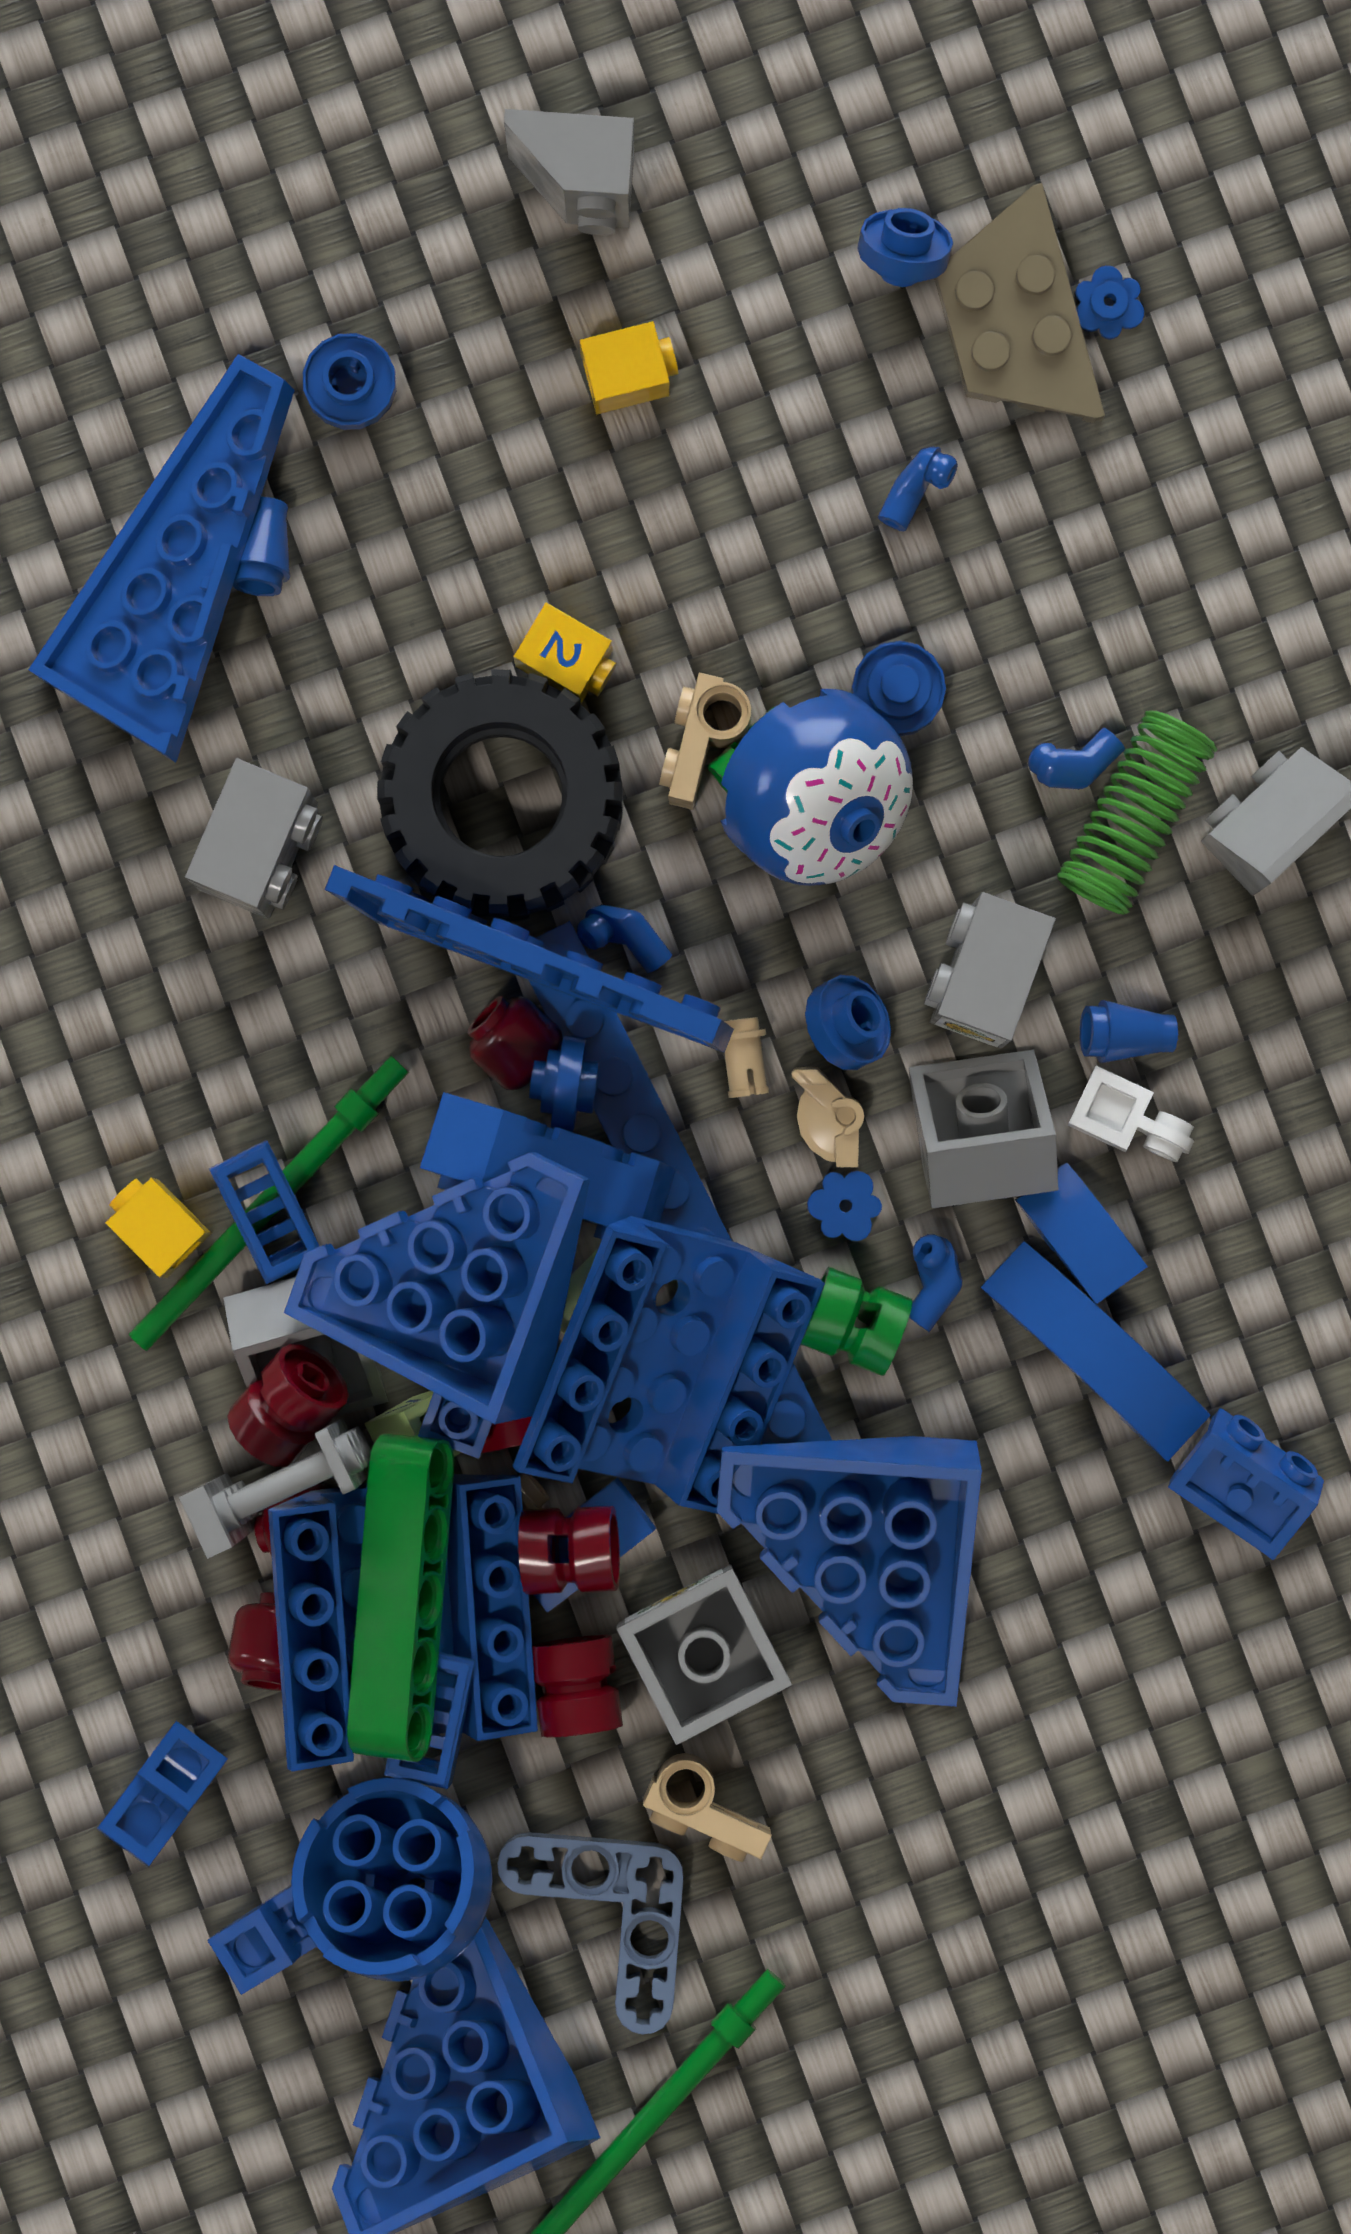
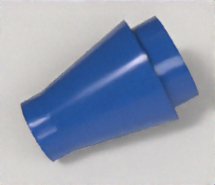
[233,497,290,596]
[1080,1000,1178,1063]

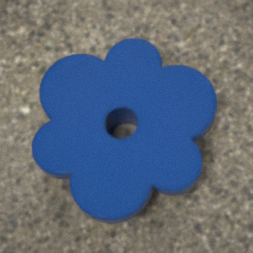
[1075,266,1144,340]
[807,1171,882,1241]

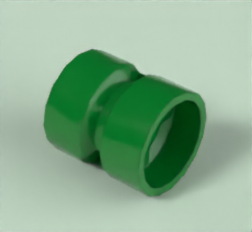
[800,1267,912,1376]

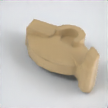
[791,1067,864,1167]

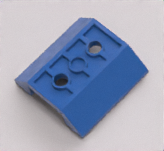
[512,1216,825,1514]
[268,1474,538,1772]

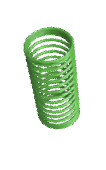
[1057,710,1217,915]

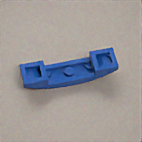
[980,1241,1211,1462]

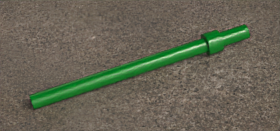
[128,1056,409,1351]
[530,1969,786,2234]

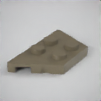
[934,183,1105,423]

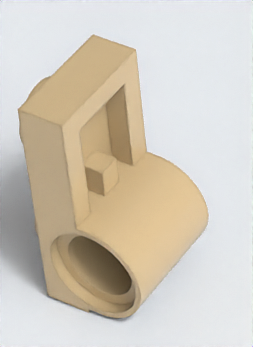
[659,672,751,810]
[643,1753,772,1862]

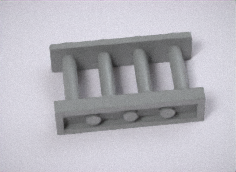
[179,1419,371,1559]

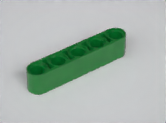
[347,1433,454,1762]

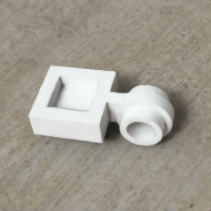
[1068,1066,1194,1162]

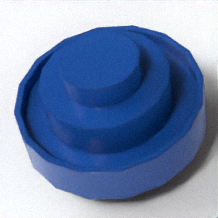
[857,208,953,287]
[303,333,397,430]
[851,641,946,736]
[805,975,891,1070]
[529,1036,599,1132]

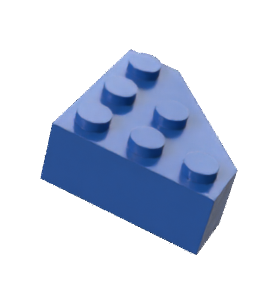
[420,1092,676,1240]

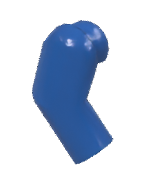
[878,446,958,532]
[1028,727,1125,790]
[577,904,672,973]
[909,1234,963,1332]

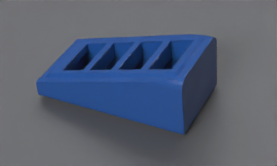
[209,1140,320,1284]
[384,1652,476,1789]

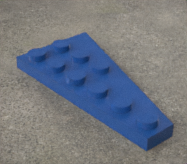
[28,354,295,763]

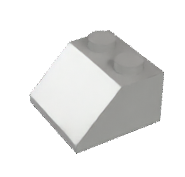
[504,109,634,235]
[1201,747,1351,896]
[909,1049,1059,1208]
[223,1277,389,1417]

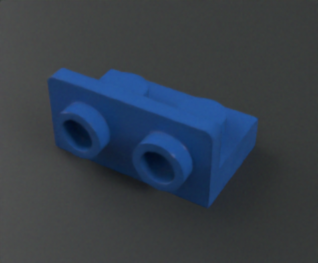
[1168,1408,1324,1560]

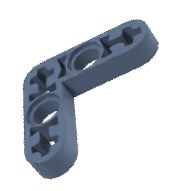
[497,1832,683,2035]

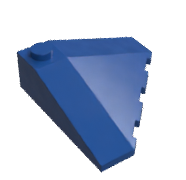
[284,1152,590,1424]
[717,1436,982,1707]
[332,1917,601,2234]

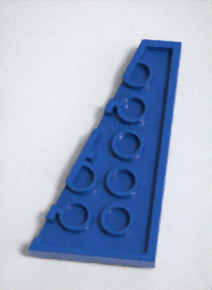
[325,865,734,1053]

